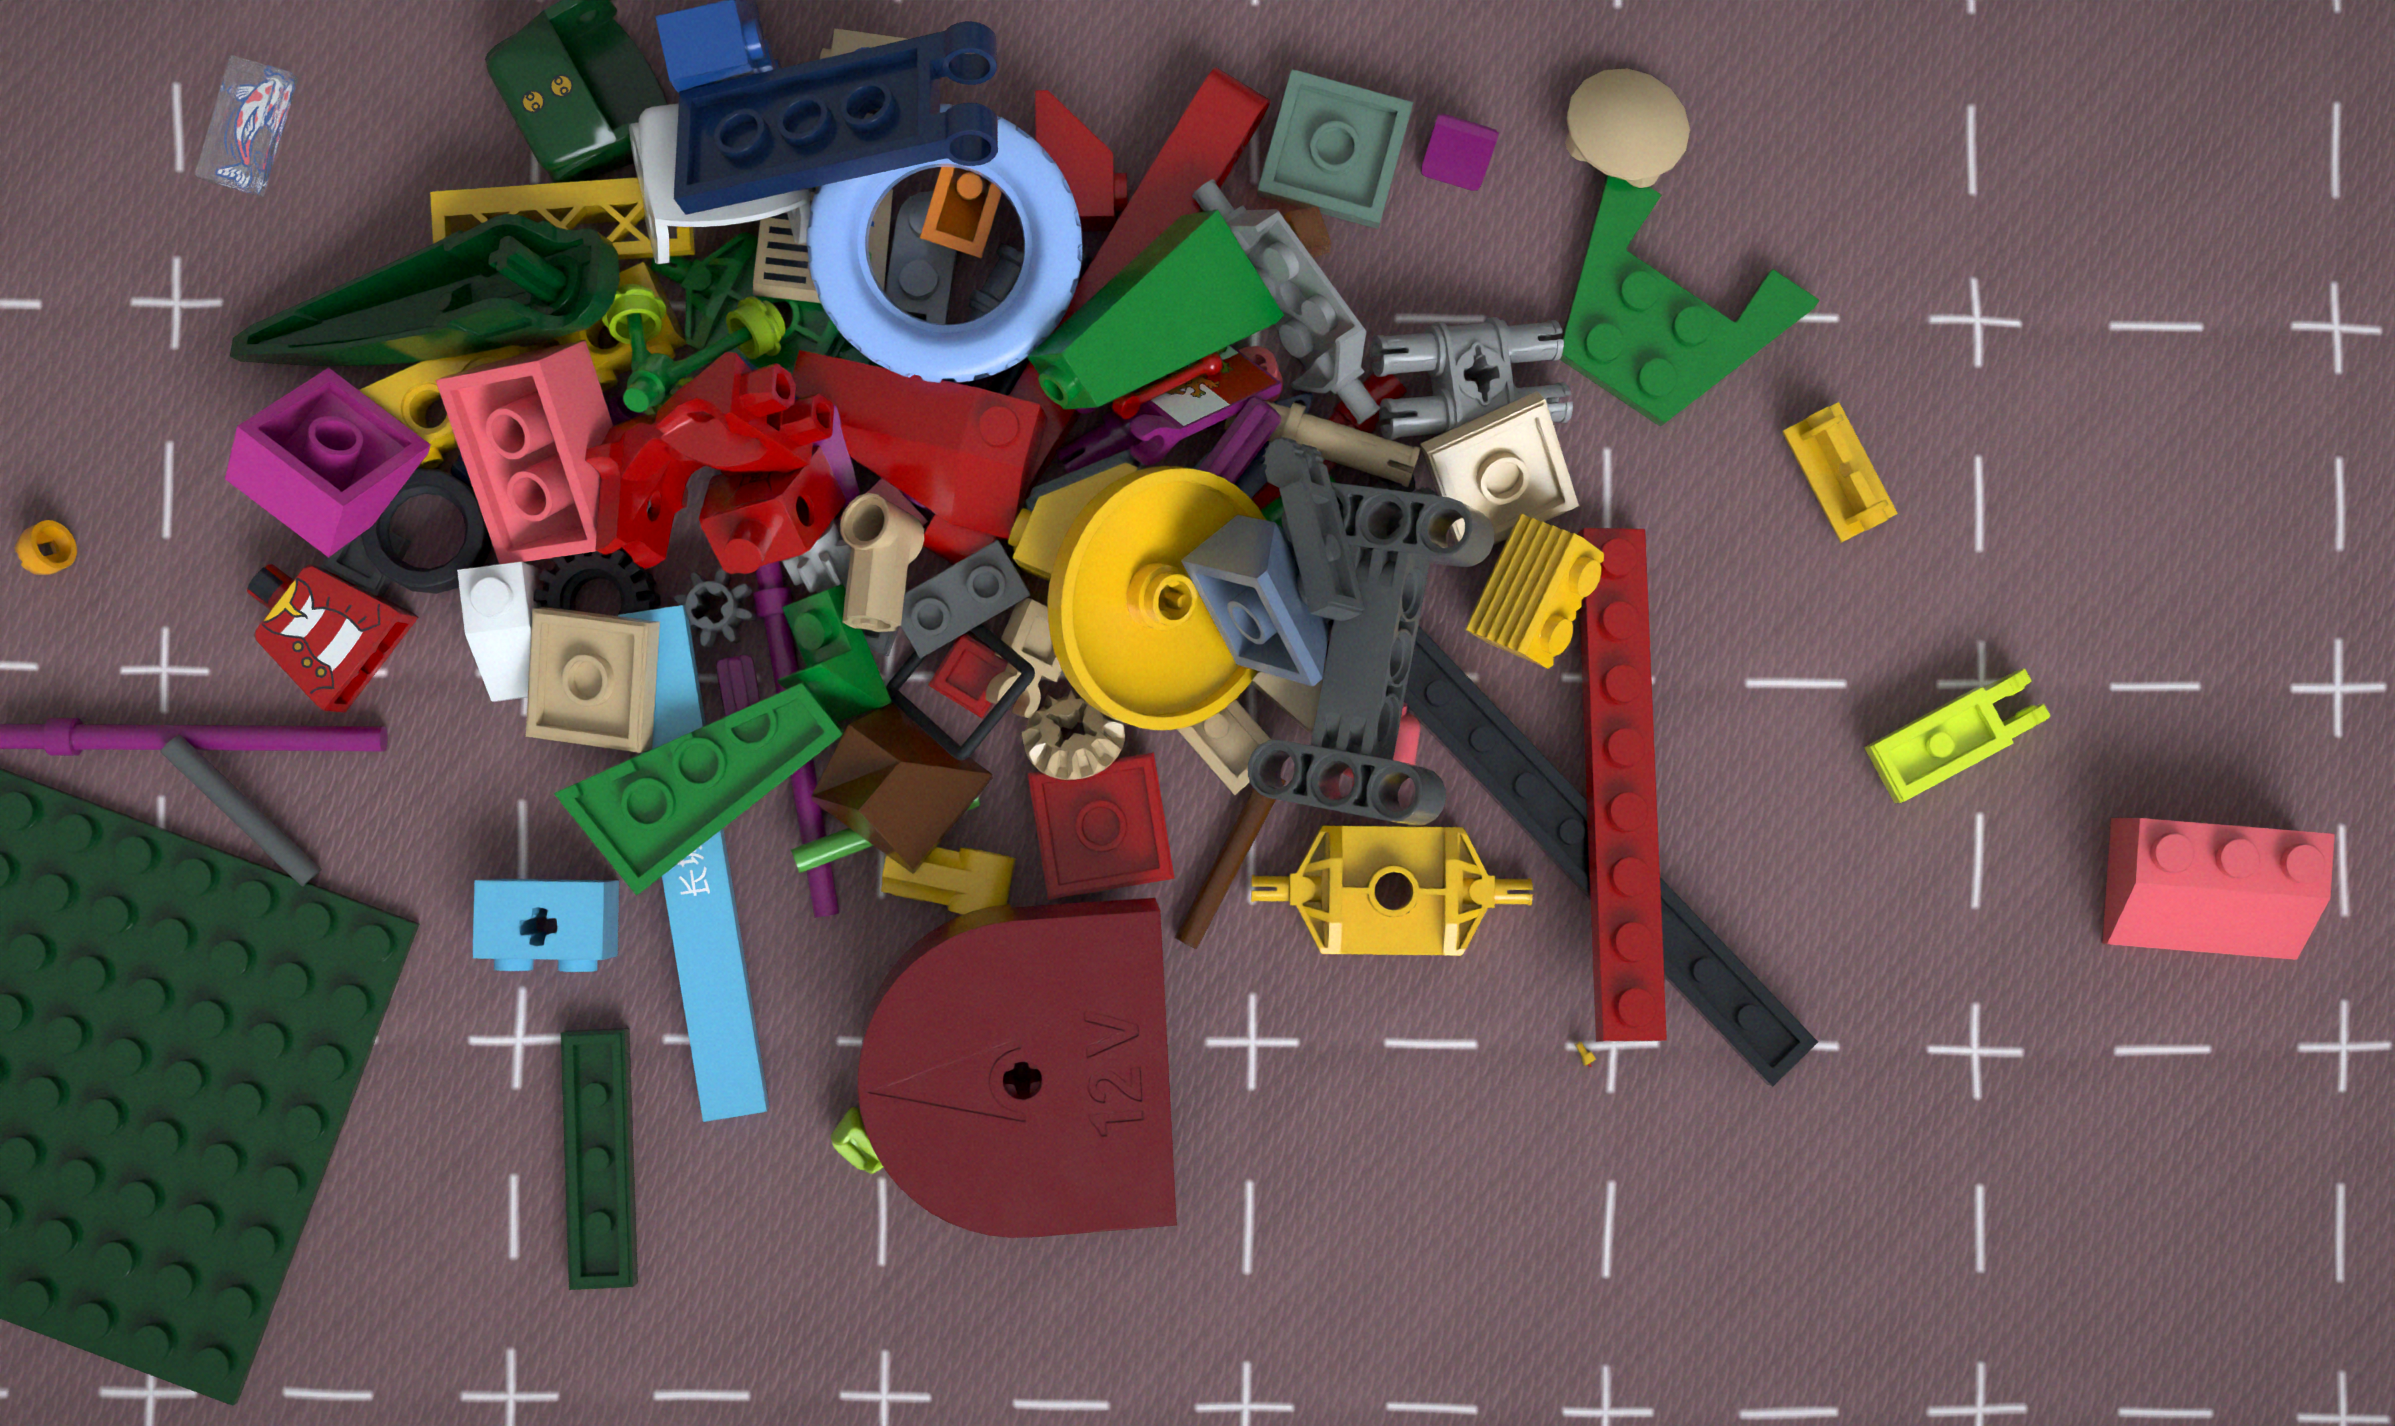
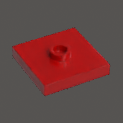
[1028,752,1175,900]

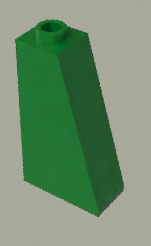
[1027,209,1284,409]

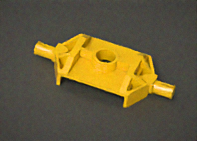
[1251,825,1533,956]

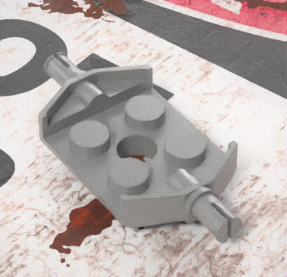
[1192,179,1381,425]

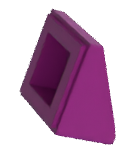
[1421,113,1499,191]

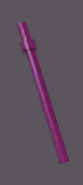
[753,561,839,918]
[0,718,388,756]

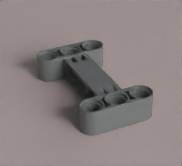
[1248,482,1494,825]

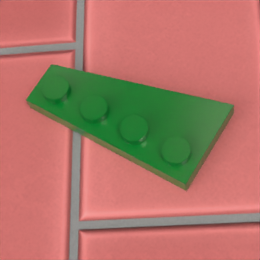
[554,682,845,896]

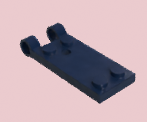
[673,21,998,215]

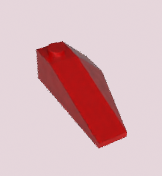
[792,350,1048,540]

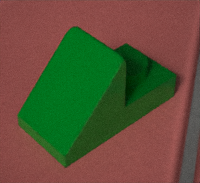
[777,583,892,722]

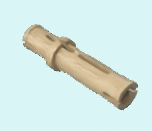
[1224,400,1421,487]

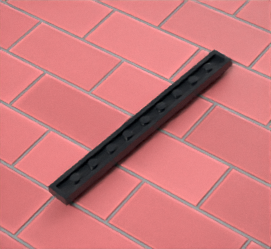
[1327,619,1818,1087]

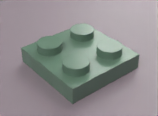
[1257,69,1414,229]

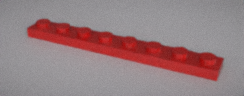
[1577,528,1667,1042]

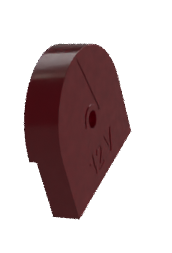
[858,897,1177,1238]

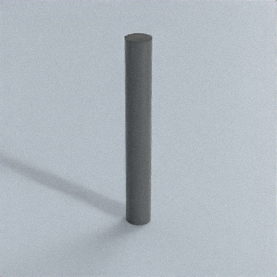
[160,734,322,887]

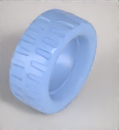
[806,104,1083,383]

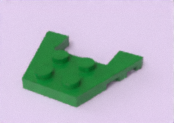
[1559,175,1820,427]

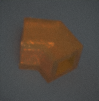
[1283,207,1332,258]

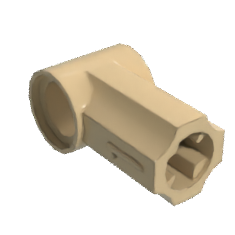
[840,493,924,632]

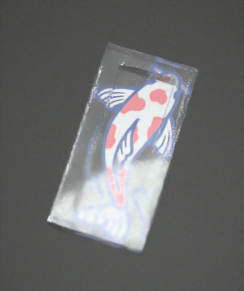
[194,55,299,197]

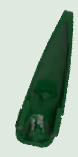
[230,214,620,366]

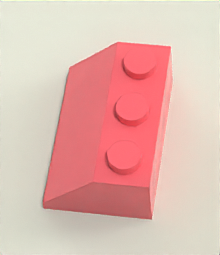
[435,340,613,564]
[2102,818,2335,960]

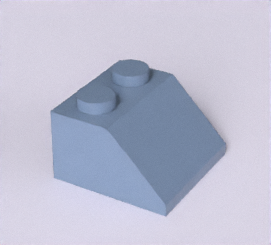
[1181,515,1329,687]

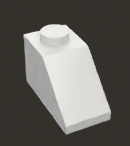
[457,562,544,702]

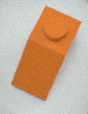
[920,167,1002,258]

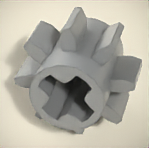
[782,518,851,593]

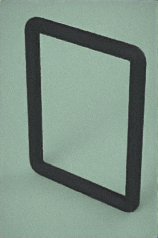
[886,624,1035,760]

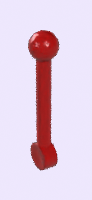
[1112,352,1223,419]

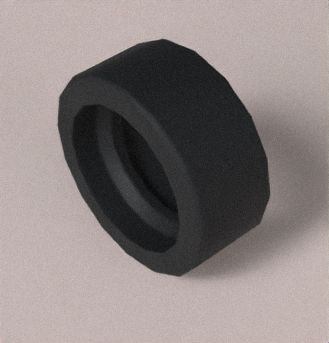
[361,468,491,594]

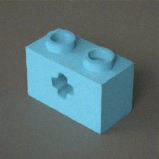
[473,878,619,972]

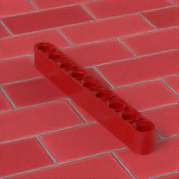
[923,67,1271,565]

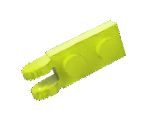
[1864,668,2051,803]

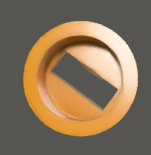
[14,520,77,575]

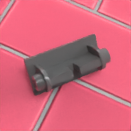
[901,539,1031,659]

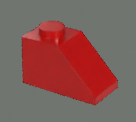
[1035,90,1128,232]

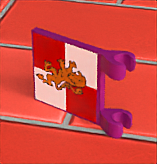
[1075,345,1282,466]

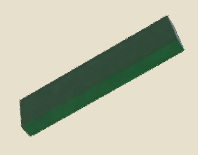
[560,1028,638,1290]

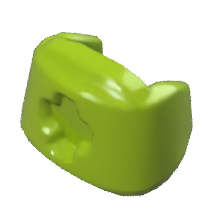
[830,1106,883,1174]

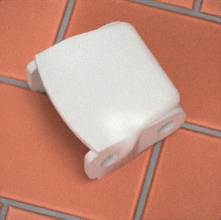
[629,103,811,264]

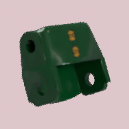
[485,0,668,183]

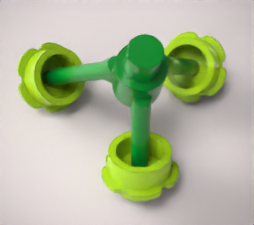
[602,284,786,415]

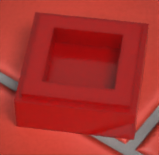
[928,633,1008,719]

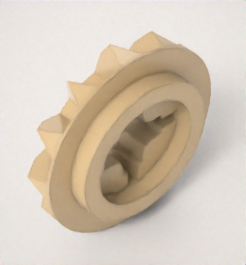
[1022,687,1125,780]

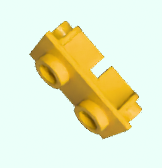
[1782,402,1898,543]

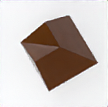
[811,702,993,874]

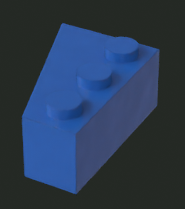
[655,0,782,94]

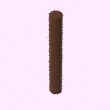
[1174,778,1286,949]

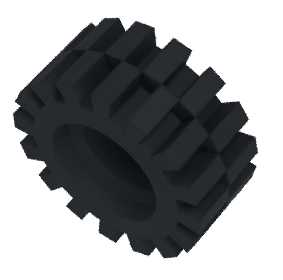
[534,549,661,616]

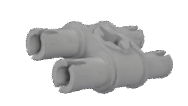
[1370,317,1573,440]

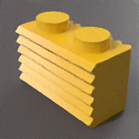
[1464,513,1604,669]

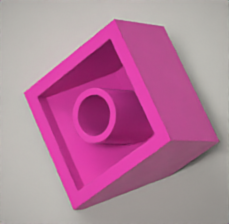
[225,367,431,558]

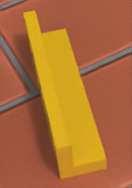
[430,177,695,260]

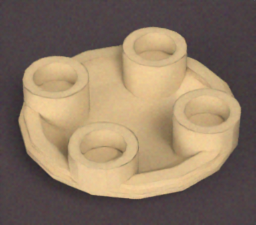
[1565,68,1690,188]

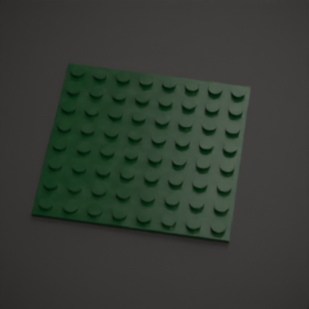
[0,768,420,1406]

